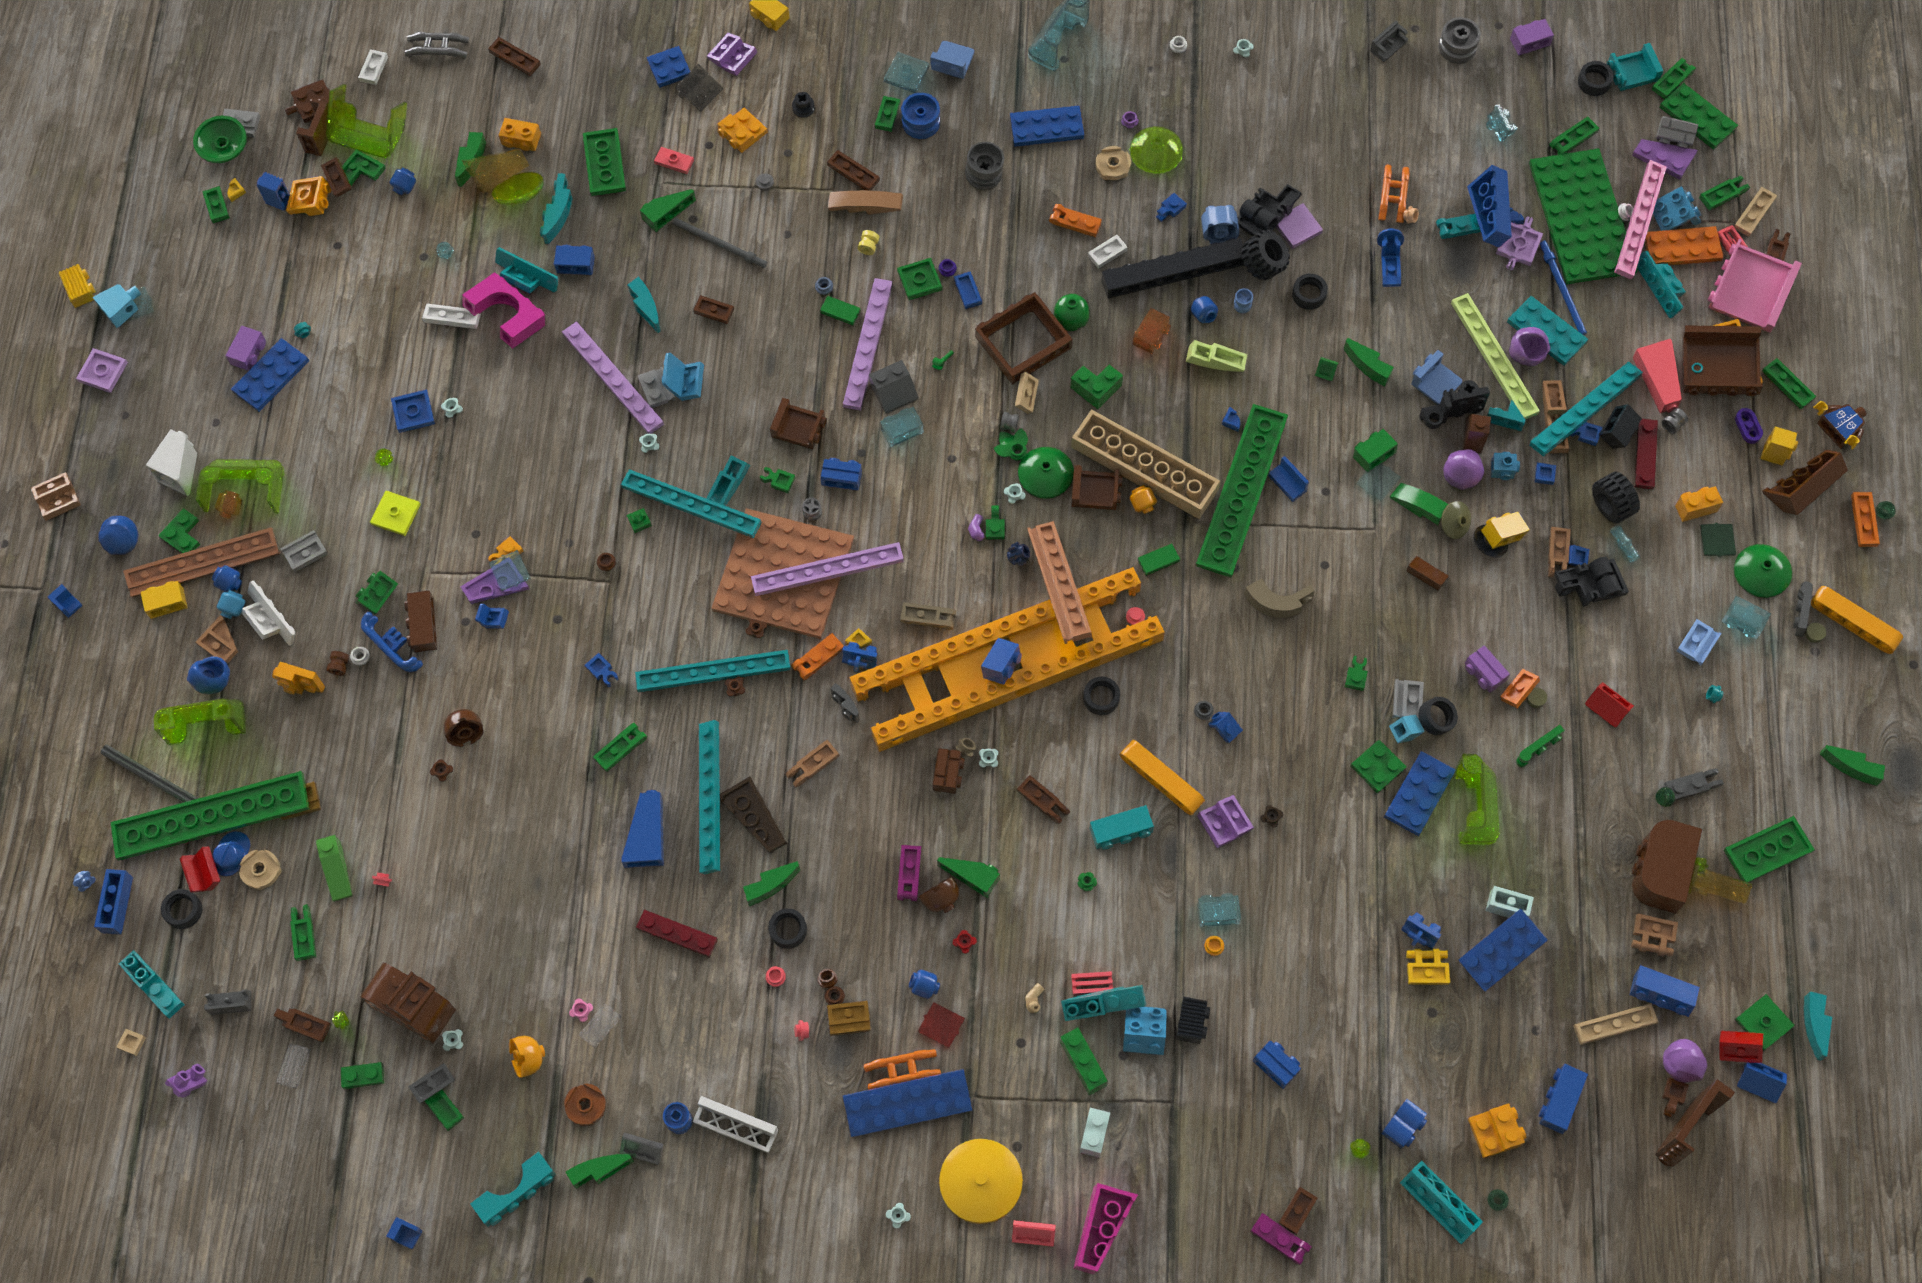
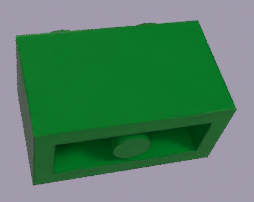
[1353,428,1398,473]

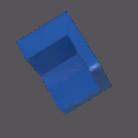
[47,584,82,618]
[386,1217,423,1249]

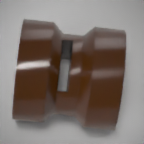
[326,651,350,676]

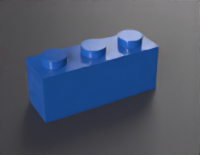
[94,869,133,935]
[1629,965,1700,1017]
[1538,1064,1588,1134]

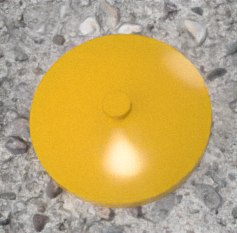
[939,1139,1023,1224]

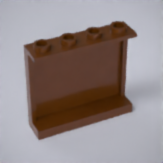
[1682,325,1763,396]
[1655,1079,1735,1167]

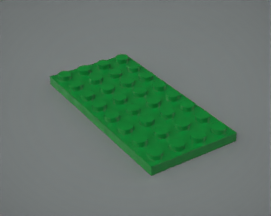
[1529,148,1638,285]

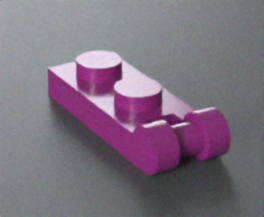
[897,845,921,901]
[1250,1213,1312,1265]

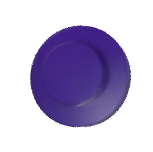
[939,259,957,277]

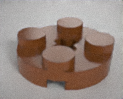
[564,1084,606,1126]

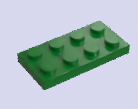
[1659,83,1738,150]
[583,128,626,196]
[1723,816,1815,885]

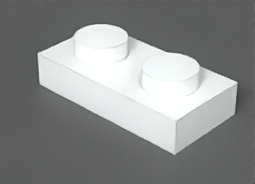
[358,49,388,85]
[1088,235,1128,269]

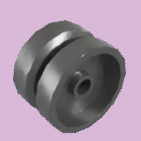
[1438,17,1481,64]

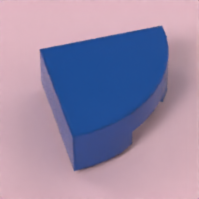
[1510,207,1524,225]
[1222,407,1240,432]

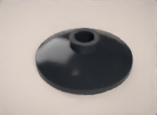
[1473,525,1508,558]

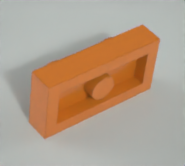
[1500,669,1540,709]

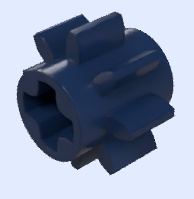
[1007,542,1030,567]

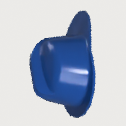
[213,831,250,876]

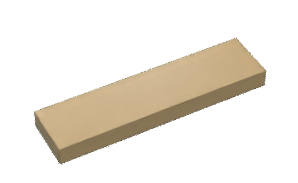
[1573,1003,1659,1045]

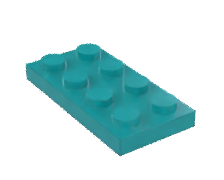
[1507,296,1588,366]

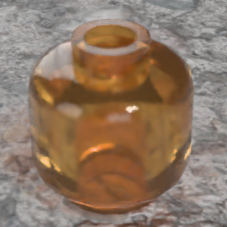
[215,490,243,519]

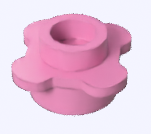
[569,999,593,1022]

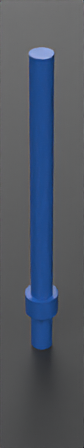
[1539,240,1587,335]

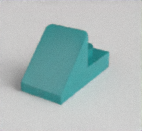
[1487,400,1525,431]

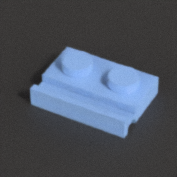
[1677,619,1722,666]

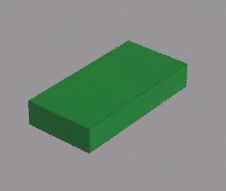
[820,296,861,325]
[1138,543,1180,576]
[425,1089,464,1131]

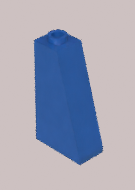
[622,790,664,868]

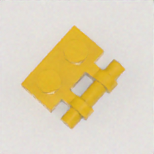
[1406,948,1450,985]

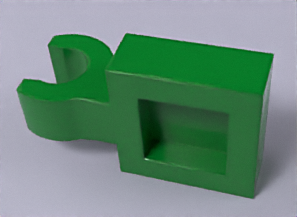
[986,505,1005,540]

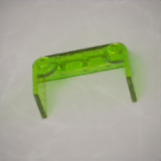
[326,84,407,158]
[196,459,284,513]

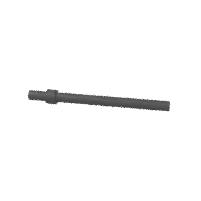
[673,218,768,268]

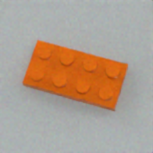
[1644,226,1723,265]

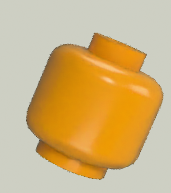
[1130,485,1157,514]

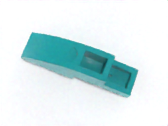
[540,173,573,244]
[118,950,185,1019]
[1061,985,1147,1021]

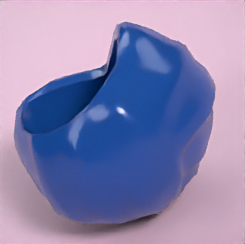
[98,516,139,555]
[187,656,230,695]

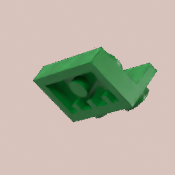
[355,571,398,614]

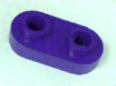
[1735,408,1763,444]

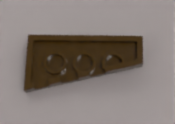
[720,776,787,853]

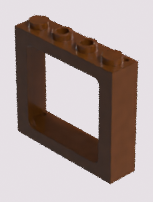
[975,292,1073,385]

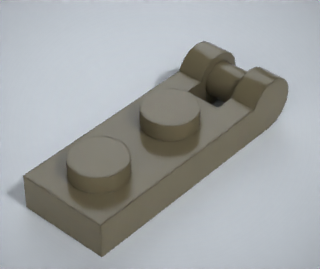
[900,602,956,630]

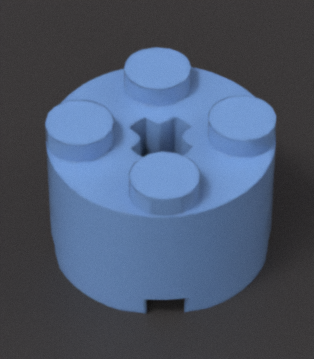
[1201,205,1240,244]

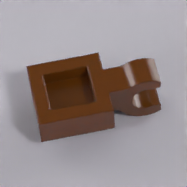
[1662,1077,1689,1118]

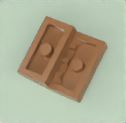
[31,472,81,521]

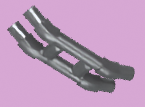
[405,32,469,58]

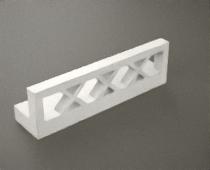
[693,1096,778,1153]

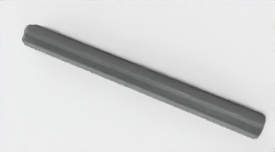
[101,745,198,802]

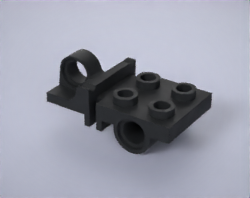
[1237,184,1302,236]
[1419,380,1490,429]
[1554,557,1629,607]

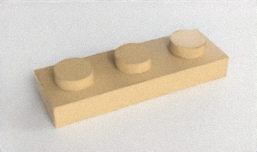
[1734,187,1777,237]

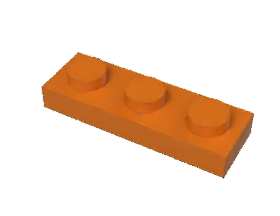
[1851,492,1880,547]

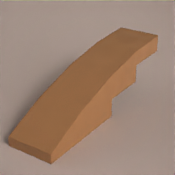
[828,190,903,215]
[1542,380,1569,453]

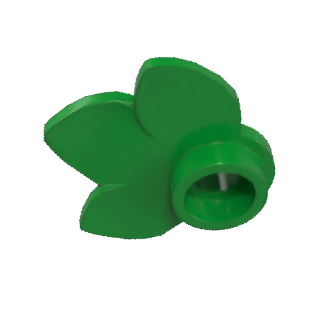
[994,428,1028,461]

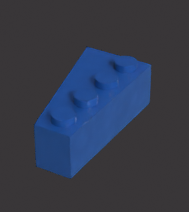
[1467,165,1512,247]

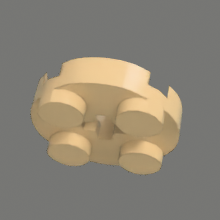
[1096,146,1131,180]
[239,850,281,890]

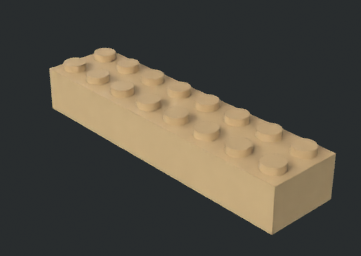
[1071,409,1220,519]

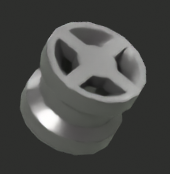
[1000,411,1019,433]
[802,498,822,521]

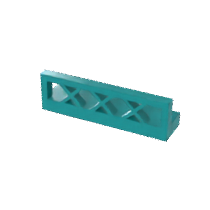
[1400,1161,1483,1244]

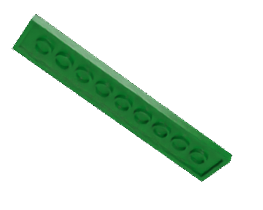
[1196,404,1288,578]
[110,771,310,861]

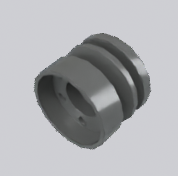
[965,142,1005,190]

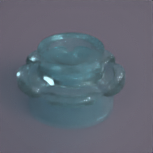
[436,242,454,259]

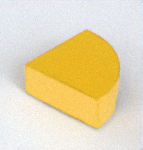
[227,178,246,202]
[845,628,872,648]

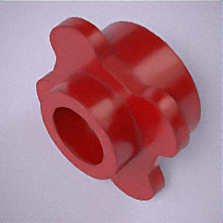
[953,930,977,954]

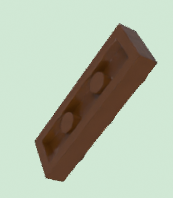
[488,37,541,77]
[827,150,880,191]

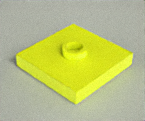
[370,490,421,536]

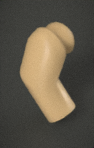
[1025,983,1044,1013]

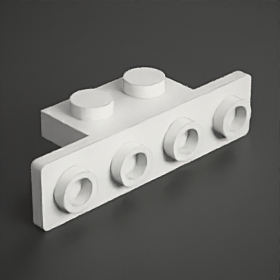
[241,581,295,646]

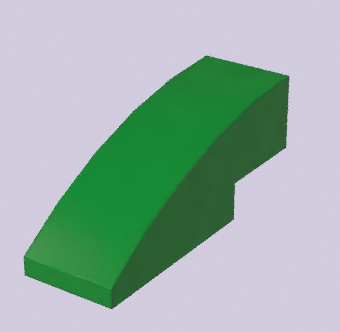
[455,132,486,187]
[1344,338,1394,387]
[1390,483,1448,525]
[1820,745,1885,786]
[743,861,800,907]
[565,1154,634,1189]

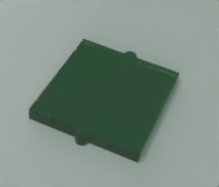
[1700,522,1736,557]

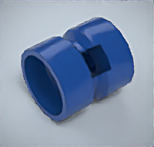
[663,1102,693,1134]

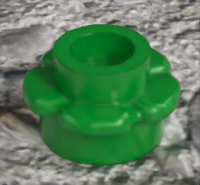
[1077,872,1097,891]

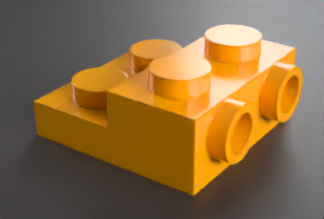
[717,107,768,153]
[286,176,332,216]
[272,662,325,695]
[1468,1103,1526,1159]

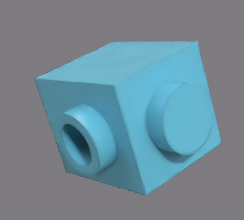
[1389,715,1425,743]

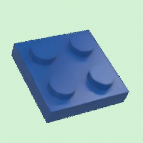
[647,46,692,88]
[391,389,435,433]

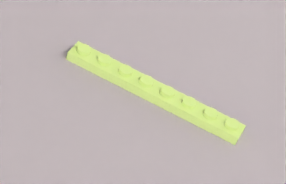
[1451,293,1540,420]

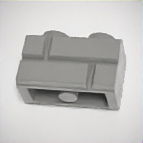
[1656,116,1698,148]

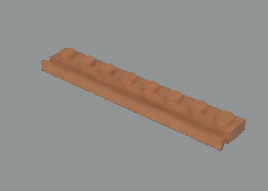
[1027,521,1092,644]
[123,528,280,598]

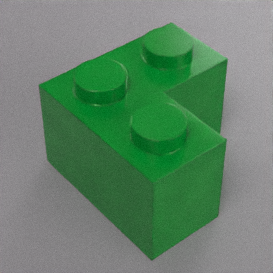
[1070,364,1123,409]

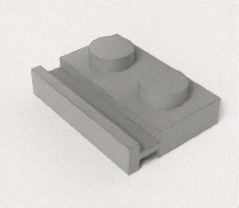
[223,109,260,138]
[638,367,675,408]
[280,530,328,572]
[1392,679,1424,719]

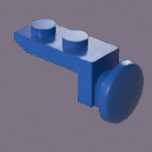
[1377,228,1404,287]

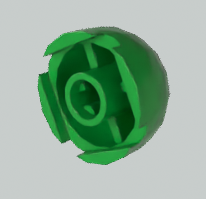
[1054,294,1090,331]

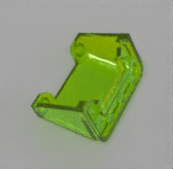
[1455,754,1500,845]

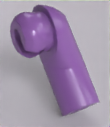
[968,514,985,541]

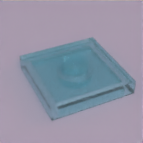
[884,52,930,93]

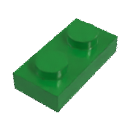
[875,96,901,132]
[202,186,230,224]
[341,1062,384,1089]

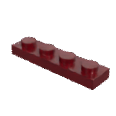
[636,909,718,958]

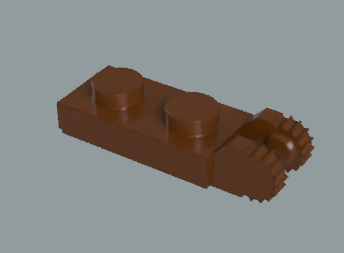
[1766,229,1791,261]
[1017,775,1070,824]

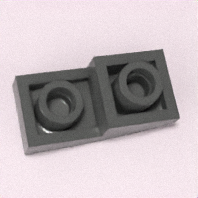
[830,683,860,723]

